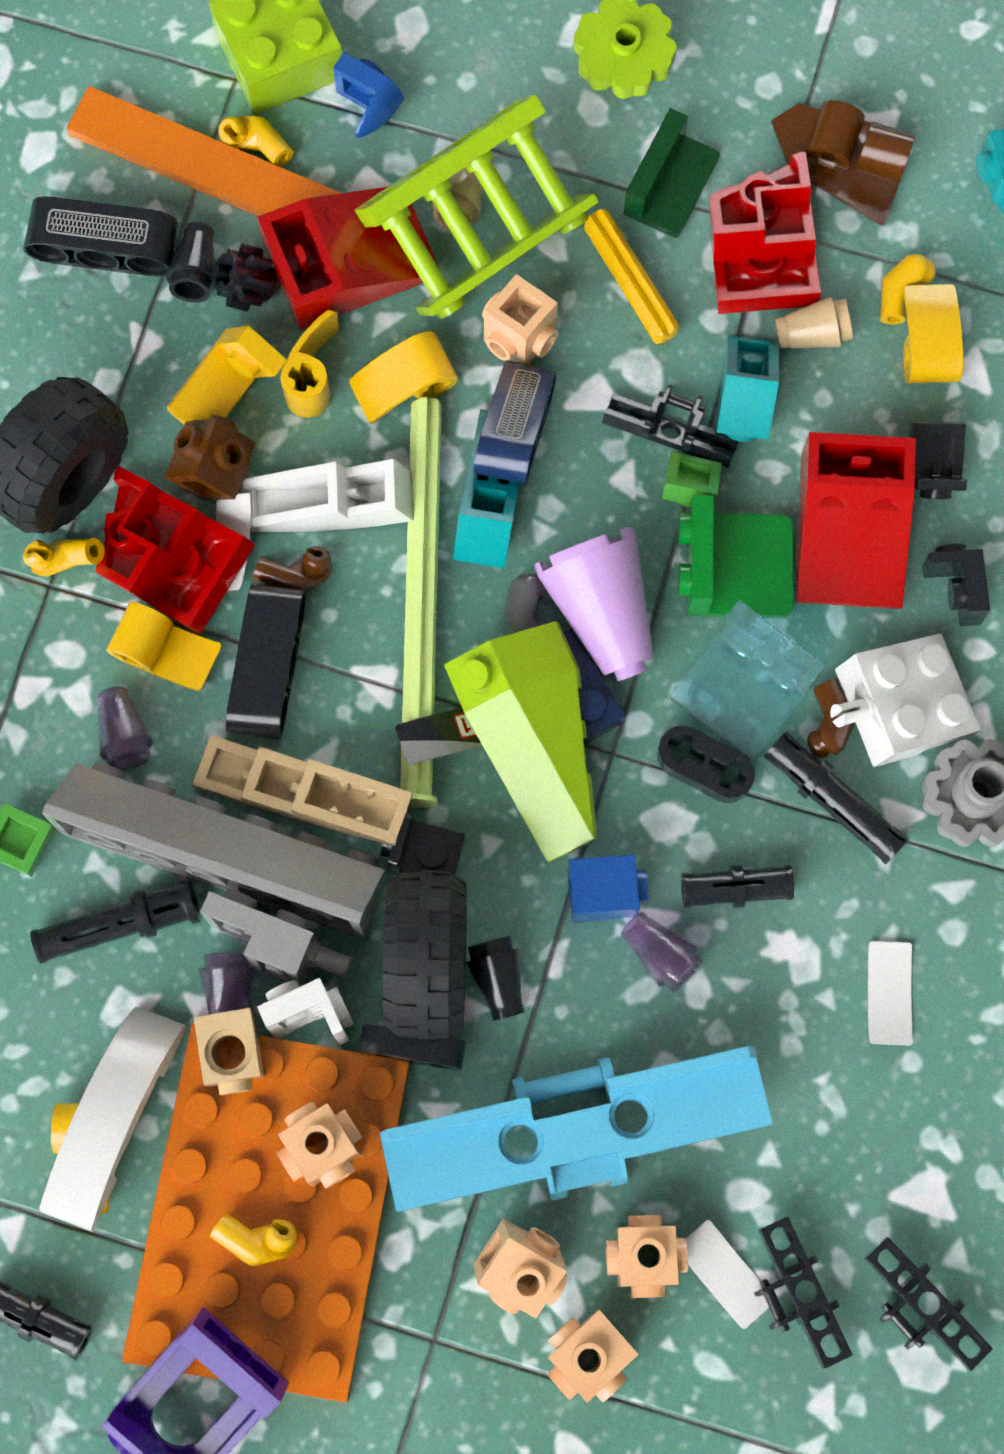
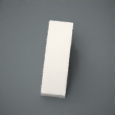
[243,459,413,532]

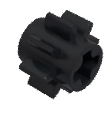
[212,243,277,312]

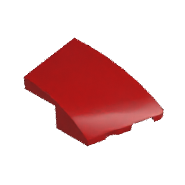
[709,152,821,314]
[95,466,255,635]

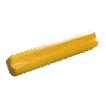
[584,209,679,345]

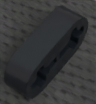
[657,725,755,803]
[358,1024,466,1070]

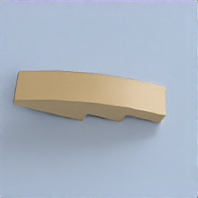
[192,735,413,846]

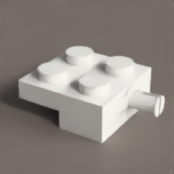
[830,633,981,767]

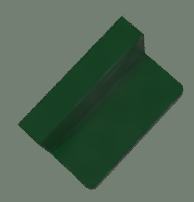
[623,108,720,238]

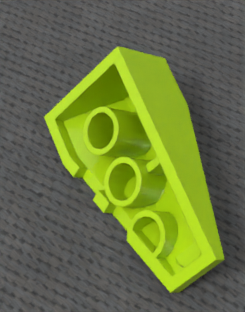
[444,621,598,862]

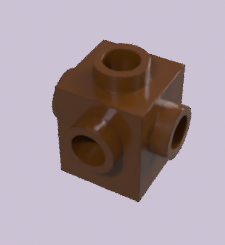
[165,415,256,501]

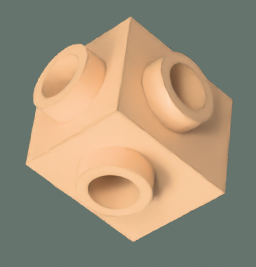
[482,274,559,365]
[276,1102,362,1189]
[606,1215,688,1298]
[473,1217,567,1318]
[547,1310,639,1403]

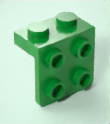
[678,495,793,618]

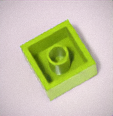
[208,0,342,115]

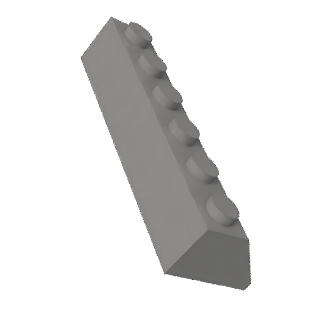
[42,762,387,940]

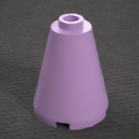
[534,527,654,682]

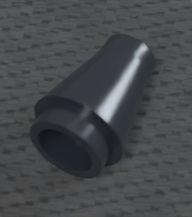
[166,222,215,302]
[466,936,525,1021]

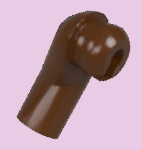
[253,546,332,592]
[807,679,854,759]

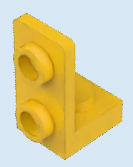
[167,326,287,425]

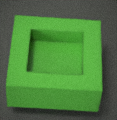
[662,452,722,507]
[0,803,56,877]

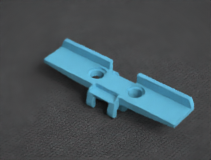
[379,1046,773,1212]

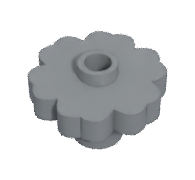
[922,739,1004,847]

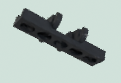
[602,385,739,468]
[754,1216,853,1369]
[863,1237,993,1371]

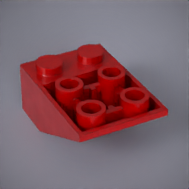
[257,187,440,331]
[796,432,916,609]

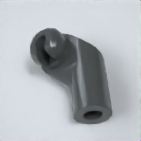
[504,573,547,633]

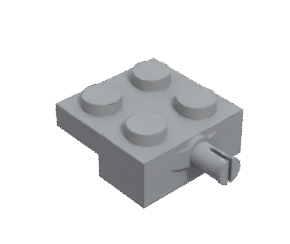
[200,889,353,987]

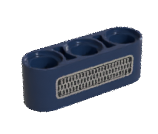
[473,360,557,485]

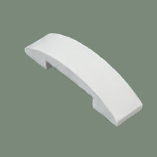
[39,1006,186,1232]

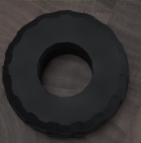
[0,377,129,534]
[382,870,467,1039]

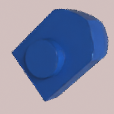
[333,52,405,138]

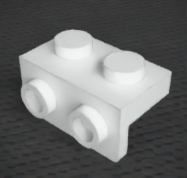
[257,978,354,1046]

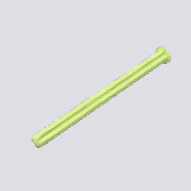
[400,397,442,808]

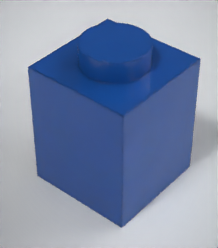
[567,854,648,922]

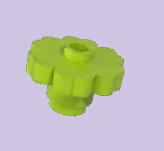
[573,0,677,99]

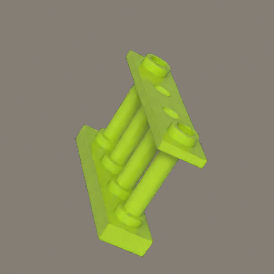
[354,94,599,319]

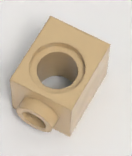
[194,1008,265,1095]

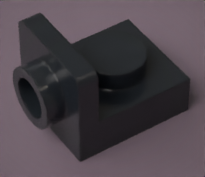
[922,544,990,626]
[380,814,465,875]

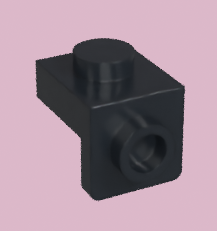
[909,420,967,499]

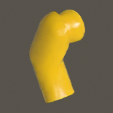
[218,116,294,167]
[880,254,936,325]
[23,538,105,577]
[210,1213,297,1266]

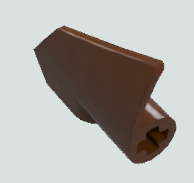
[771,100,916,226]

